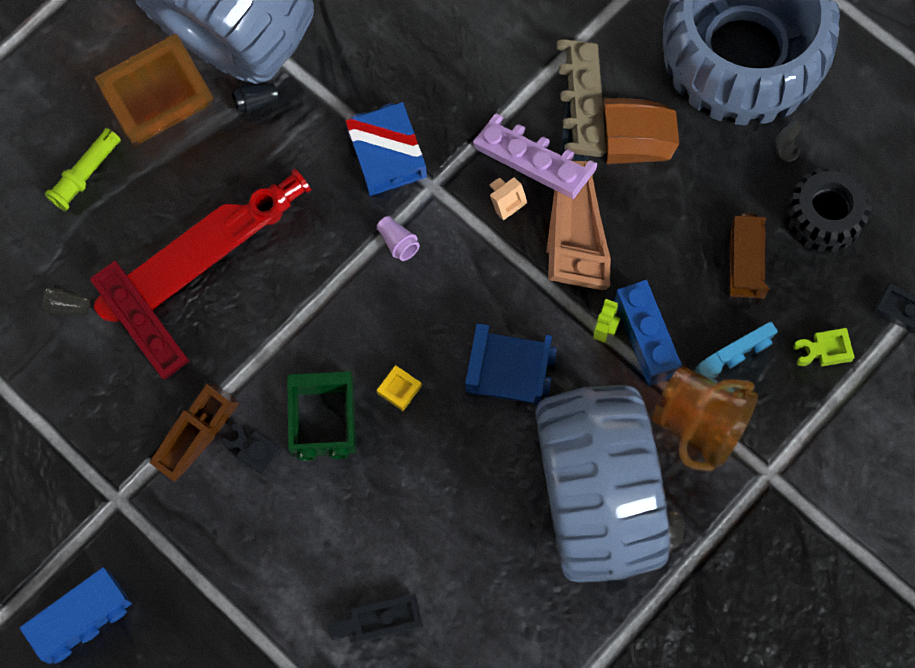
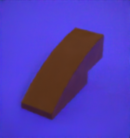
[149,384,240,482]

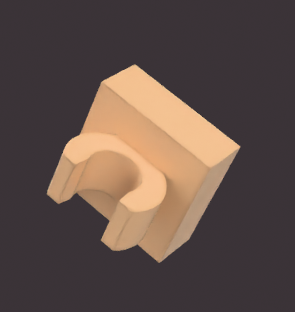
[490,177,527,220]

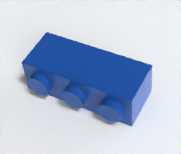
[615,280,682,387]
[20,567,132,664]

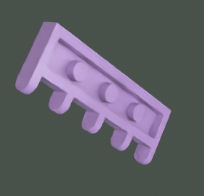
[473,113,597,200]

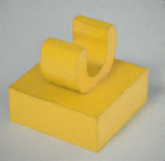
[377,365,422,411]

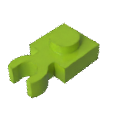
[593,299,621,343]
[793,328,854,367]

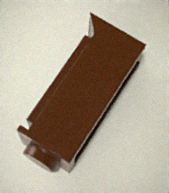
[729,213,769,299]

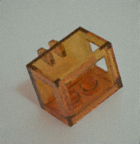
[94,33,214,148]

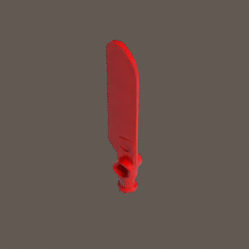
[94,168,311,322]

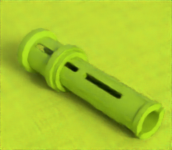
[44,128,121,211]

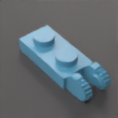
[694,322,778,382]

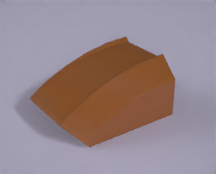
[603,98,679,164]

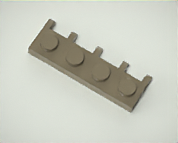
[557,39,607,157]

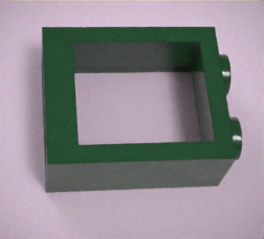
[287,371,356,461]

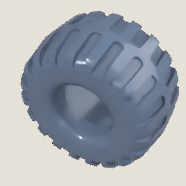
[136,0,314,83]
[663,0,840,125]
[536,385,670,582]

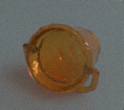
[652,366,758,471]

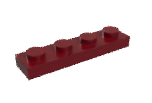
[90,261,190,380]

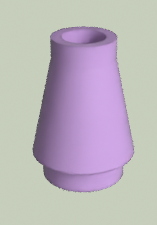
[377,216,420,261]

